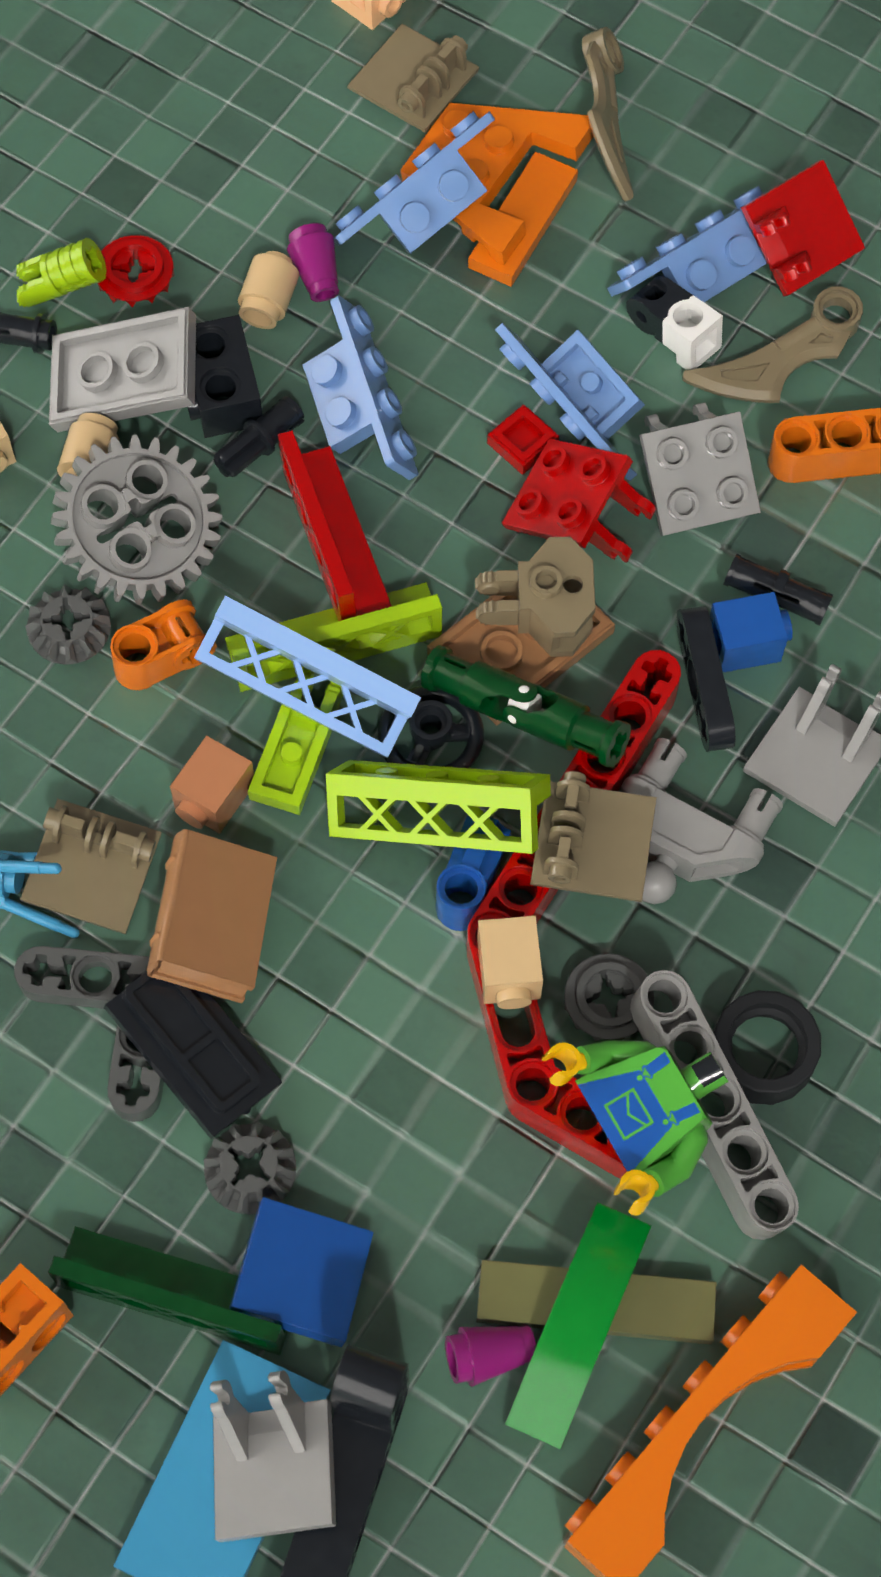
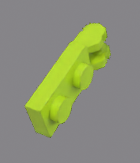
[248,668,343,815]

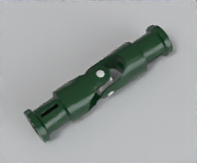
[421,645,631,767]

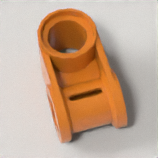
[110,599,217,690]

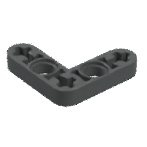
[14,946,164,1122]

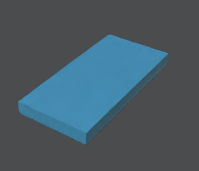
[113,1340,331,1577]

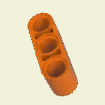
[768,408,881,483]

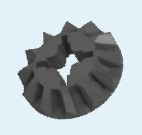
[25,584,111,665]
[564,954,654,1041]
[204,1121,296,1214]

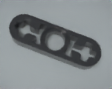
[677,606,736,752]

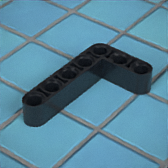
[280,1344,410,1577]

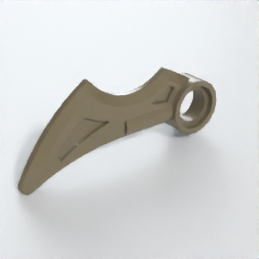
[582,27,634,202]
[682,286,863,403]

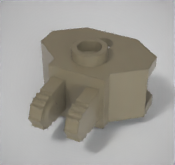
[475,537,596,657]

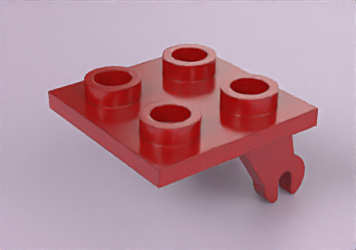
[741,159,865,296]
[501,439,656,563]

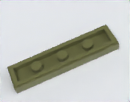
[476,1260,716,1345]

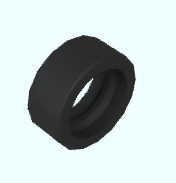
[713,990,821,1105]

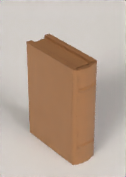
[147,829,277,1004]

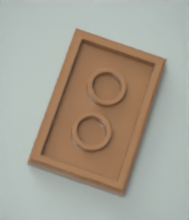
[427,595,615,726]

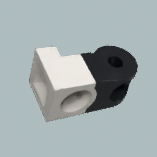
[626,276,723,370]

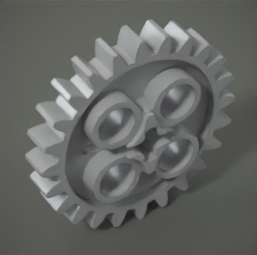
[51,435,222,605]

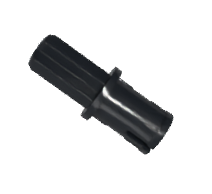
[213,396,304,477]

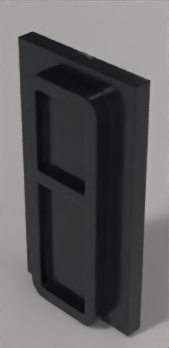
[104,972,282,1140]

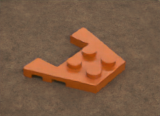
[400,103,594,265]

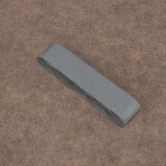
[630,970,799,1240]

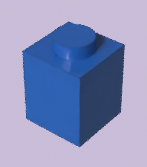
[710,592,793,673]

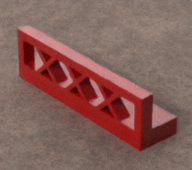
[278,430,392,621]

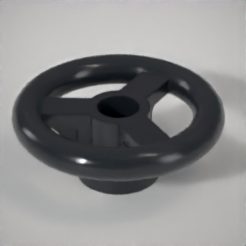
[377,686,484,768]

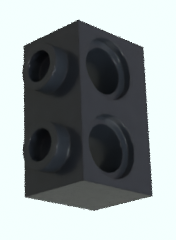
[187,315,262,438]

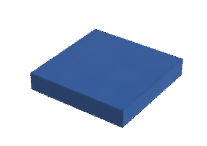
[229,1197,374,1347]

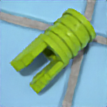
[16,238,106,308]

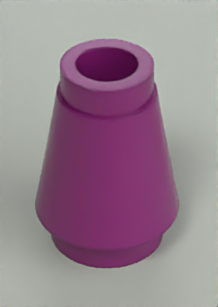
[287,223,339,302]
[445,1326,536,1387]

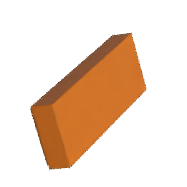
[468,151,578,287]

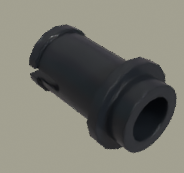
[0,312,57,354]

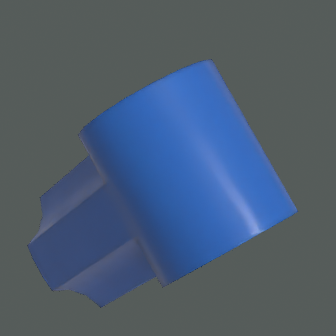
[436,816,511,931]

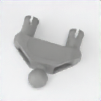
[619,738,783,905]

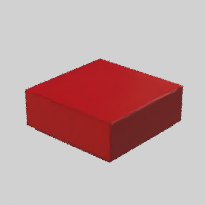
[487,404,559,475]

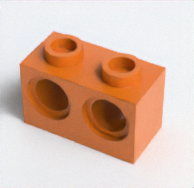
[0,1263,74,1397]

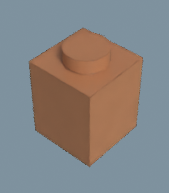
[170,735,254,834]

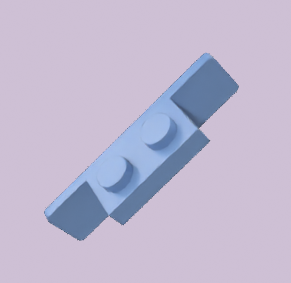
[334,111,495,254]
[607,186,768,302]
[302,295,419,480]
[495,323,645,481]

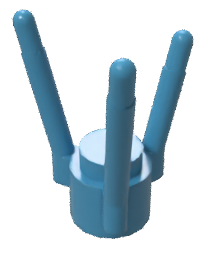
[0,850,80,938]

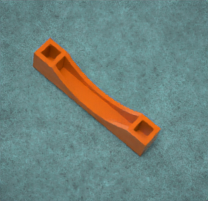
[564,1264,857,1577]

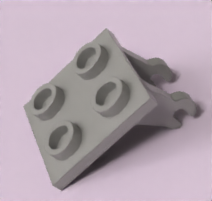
[639,403,761,536]
[743,664,881,827]
[210,1370,336,1543]

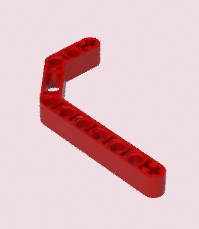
[466,650,681,1179]

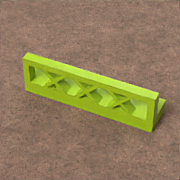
[225,582,442,692]
[326,760,551,854]

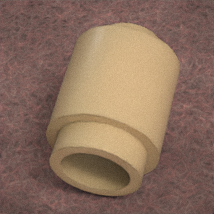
[238,251,299,329]
[57,413,120,477]

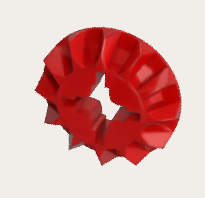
[98,235,175,308]

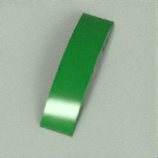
[505,1202,652,1449]

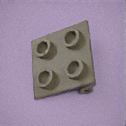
[347,24,479,132]
[530,771,657,902]
[20,798,162,935]

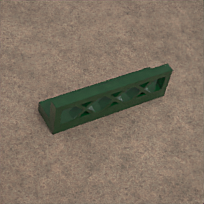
[48,1226,288,1355]

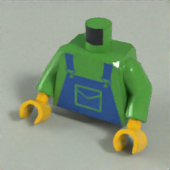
[542,1040,729,1216]

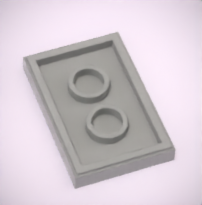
[49,307,196,432]

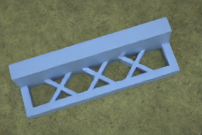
[194,596,421,758]

